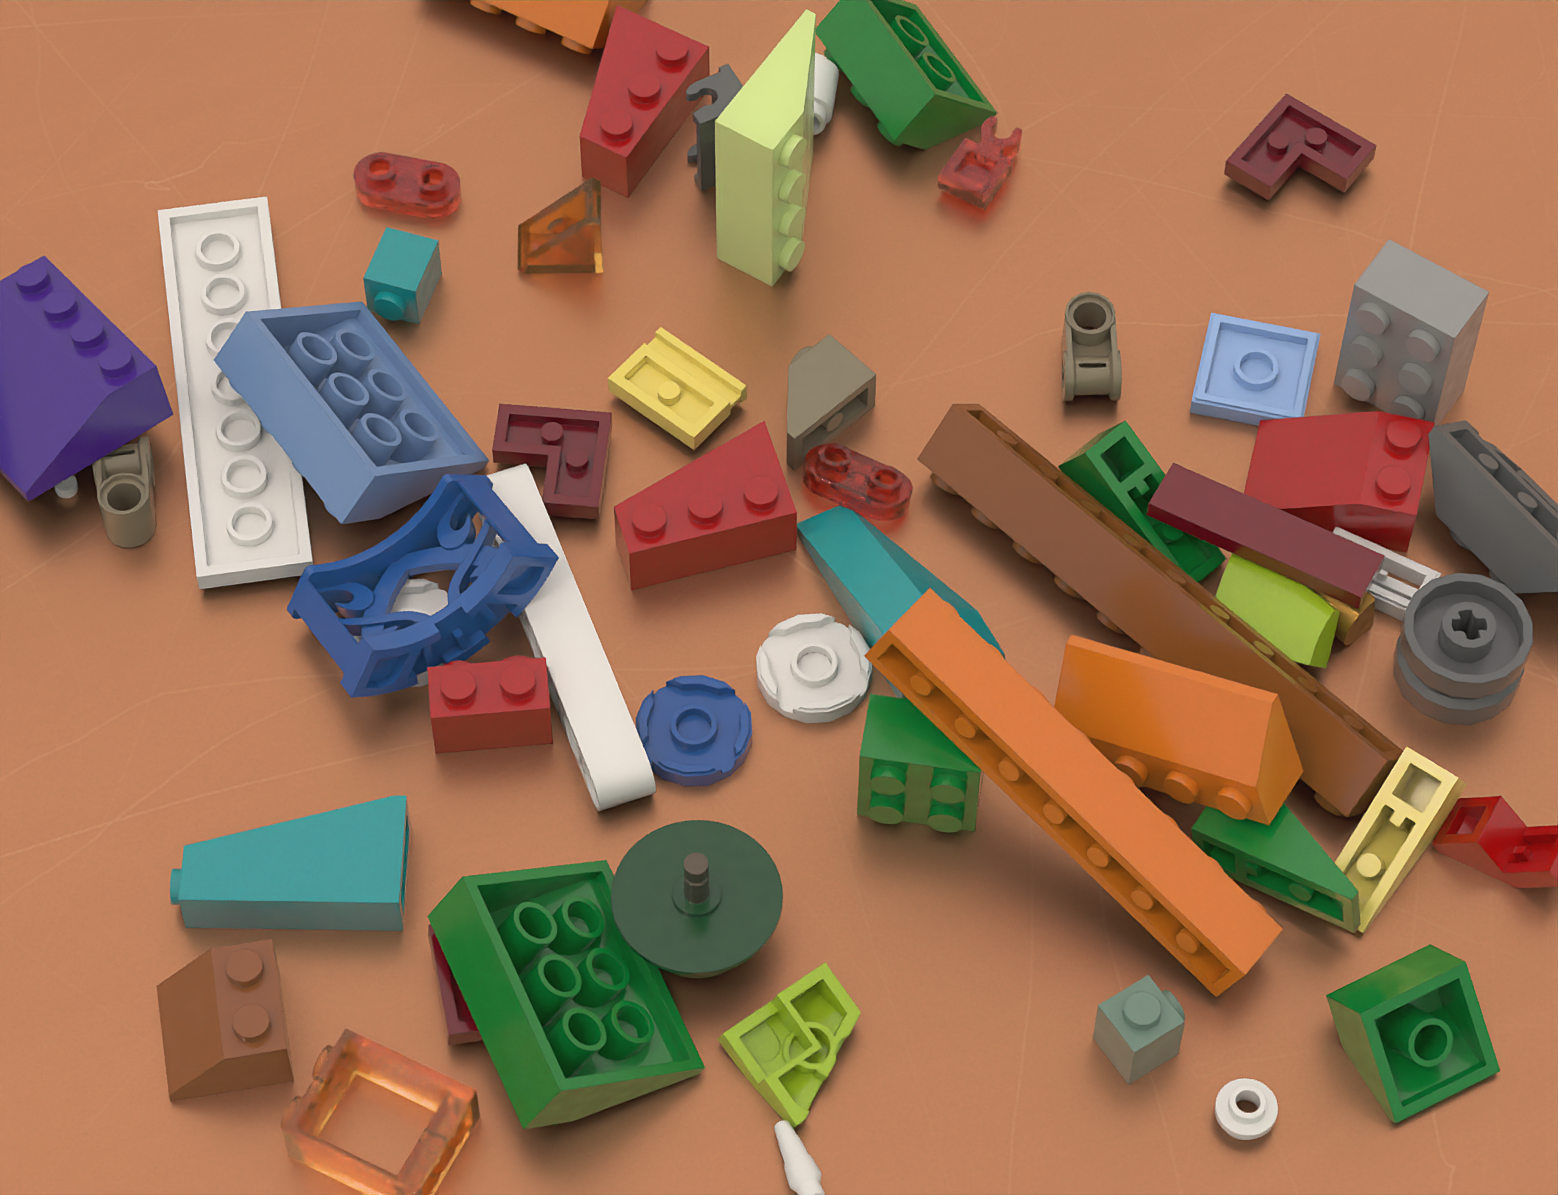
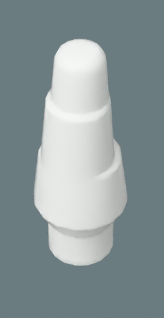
[774,1120,825,1195]

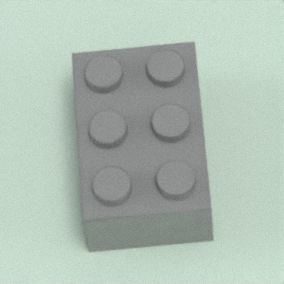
[1334,239,1489,426]

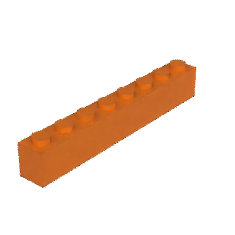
[864,588,1283,997]

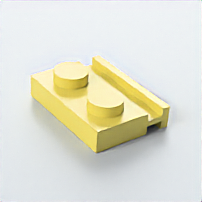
[608,327,747,450]

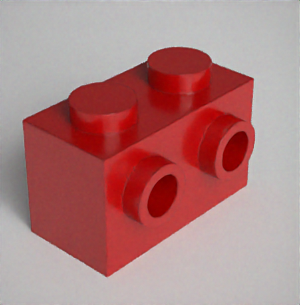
[427,655,553,754]

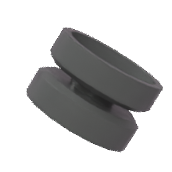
[1393,573,1533,725]

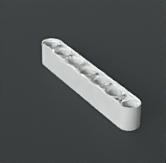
[478,464,656,811]

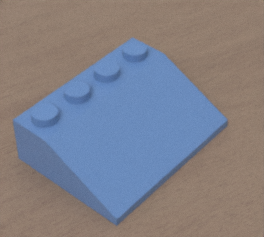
[214,301,489,524]

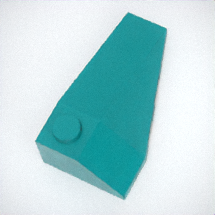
[797,503,1005,699]

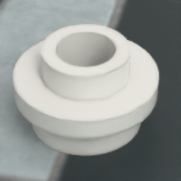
[1215,1078,1278,1140]

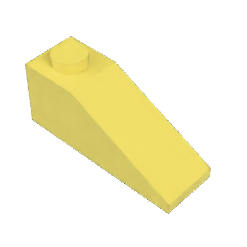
[1335,746,1467,933]

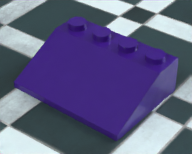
[0,256,174,502]

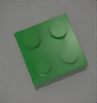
[857,694,984,833]

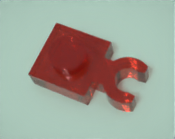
[938,116,1022,210]

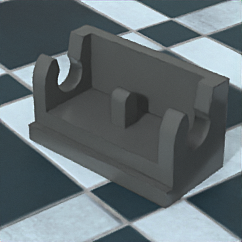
[686,64,743,192]

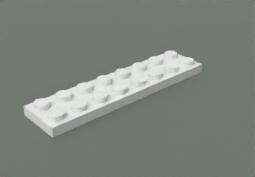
[158,196,313,589]

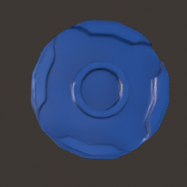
[635,675,752,787]

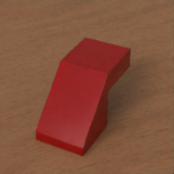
[1432,796,1558,888]

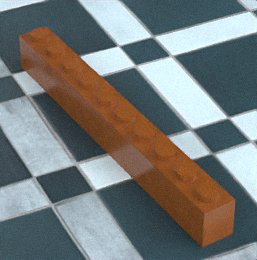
[917,404,1403,817]

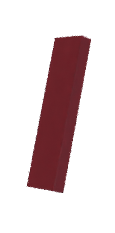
[1147,463,1385,609]

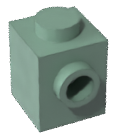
[1093,975,1185,1085]

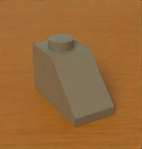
[786,334,876,470]

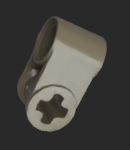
[1061,292,1122,401]
[92,436,157,548]

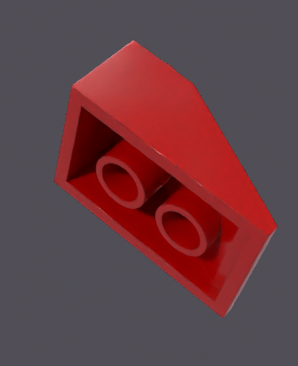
[1244,411,1435,553]

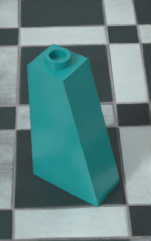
[170,795,411,931]

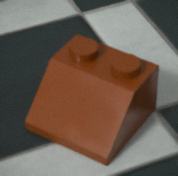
[157,939,294,1101]

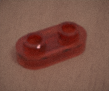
[353,152,462,219]
[802,443,913,521]

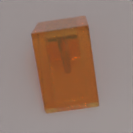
[517,177,603,274]

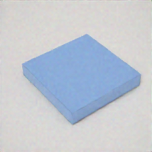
[1190,313,1321,426]

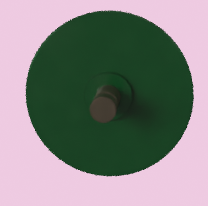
[611,820,783,978]

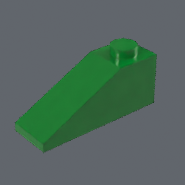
[1058,420,1227,583]
[1191,803,1360,933]

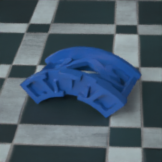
[287,474,559,698]

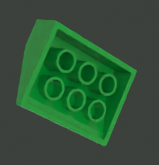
[427,860,705,1130]

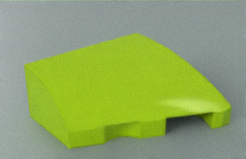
[1215,553,1340,668]
[718,962,861,1129]

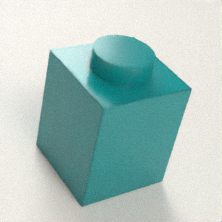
[363,227,442,324]

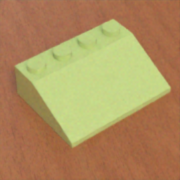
[715,9,816,286]

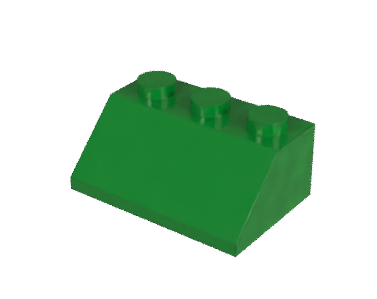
[815,0,997,150]

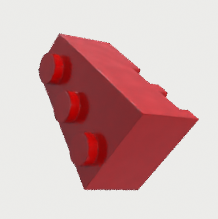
[579,5,710,198]
[614,420,797,591]

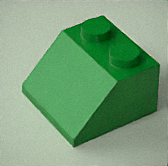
[1326,944,1501,1123]

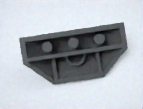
[1428,420,1558,593]

